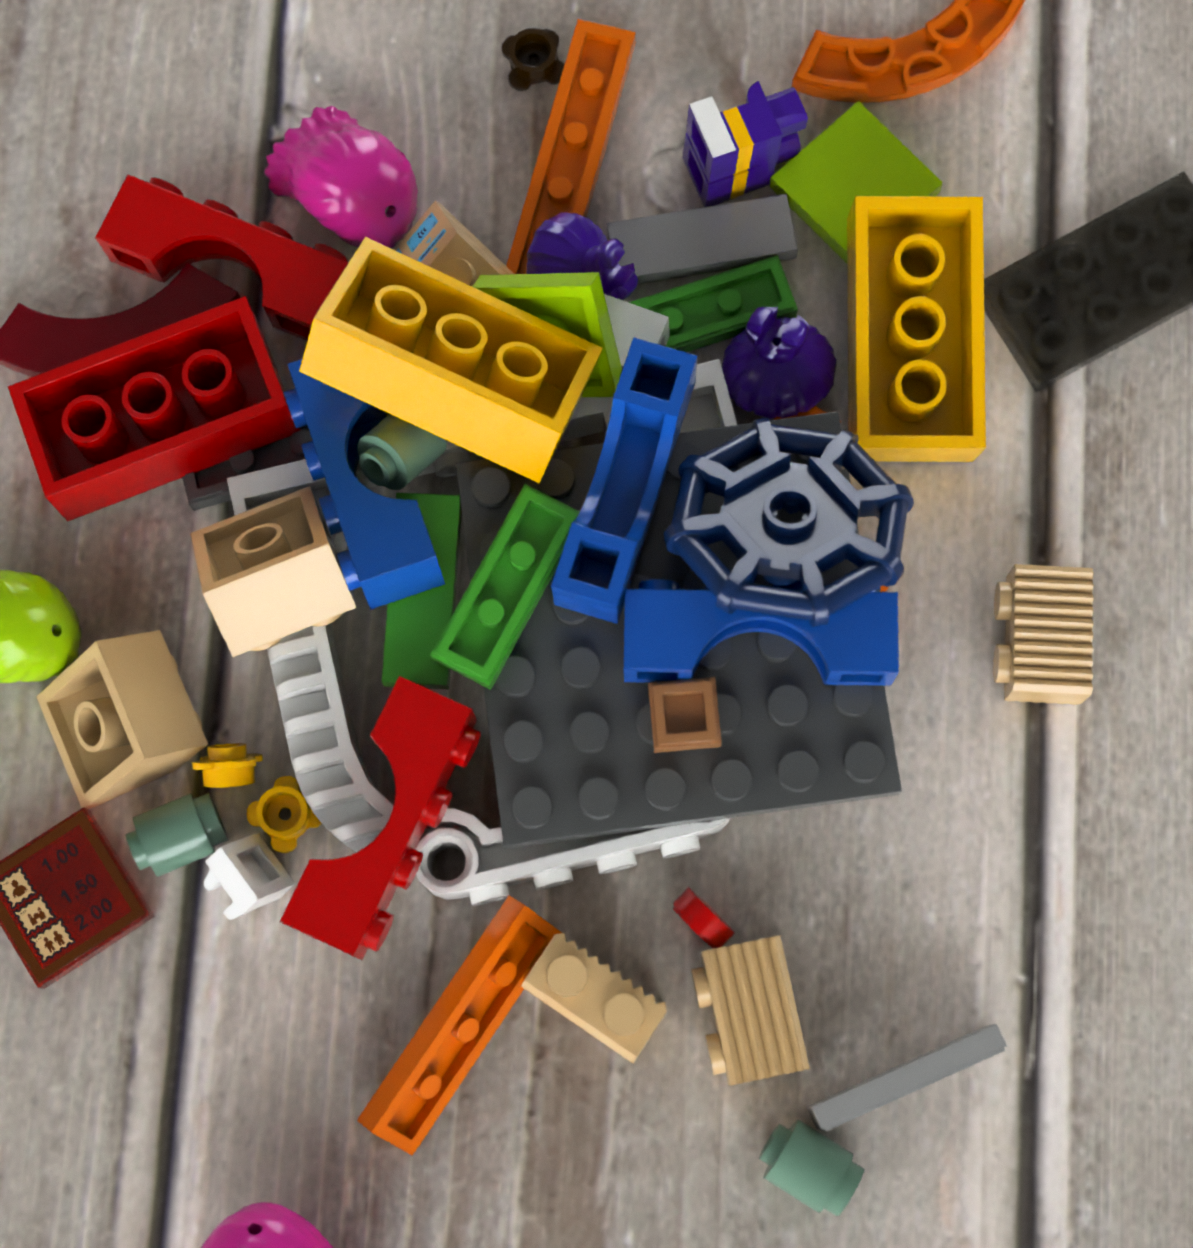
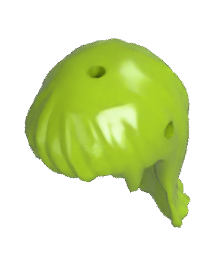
[0,570,82,683]

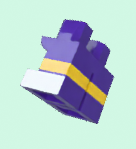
[682,81,808,207]

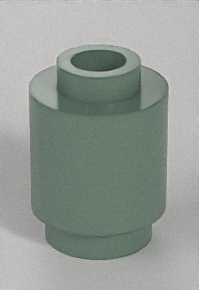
[357,414,448,490]
[125,793,228,877]
[759,1119,865,1216]

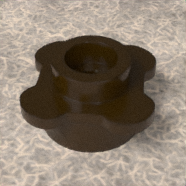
[501,28,565,91]

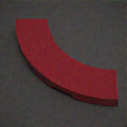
[0,263,241,377]

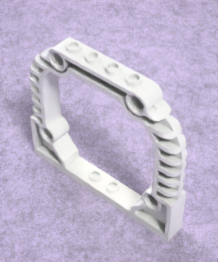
[227,359,737,906]

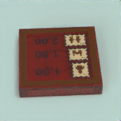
[0,807,155,989]

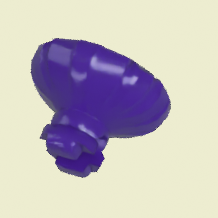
[527,212,638,300]
[722,307,837,419]

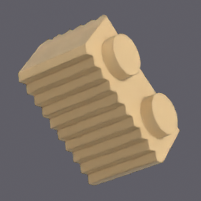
[993,564,1094,705]
[521,933,667,1064]
[691,935,810,1086]

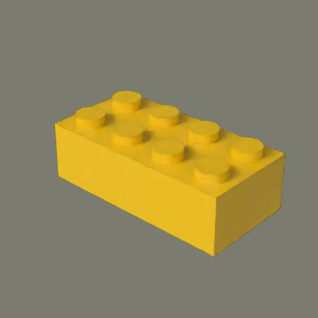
[847,196,986,462]
[299,237,603,484]

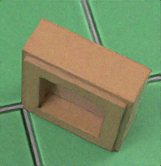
[648,677,722,753]

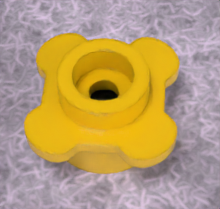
[192,743,263,788]
[246,776,322,853]

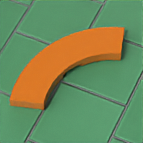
[791,0,1026,103]

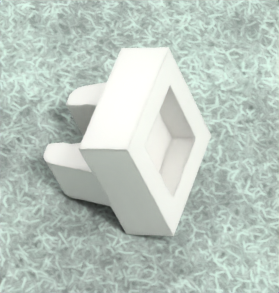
[203,833,295,920]

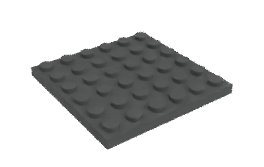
[456,411,902,849]

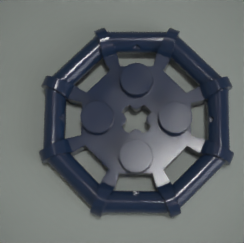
[664,418,914,627]

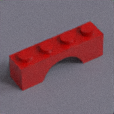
[95,174,348,341]
[279,676,481,960]

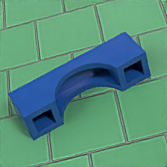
[551,337,697,624]
[284,359,445,610]
[624,579,899,686]

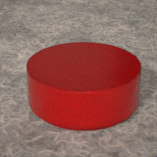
[672,887,735,949]

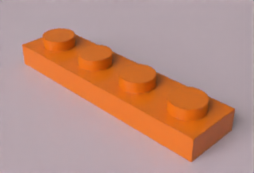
[357,895,562,1156]

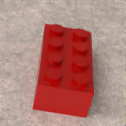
[7,296,300,522]

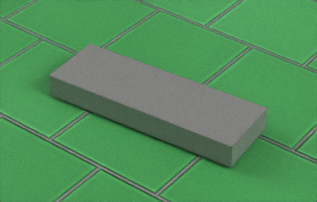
[607,194,798,284]
[807,1024,1007,1131]

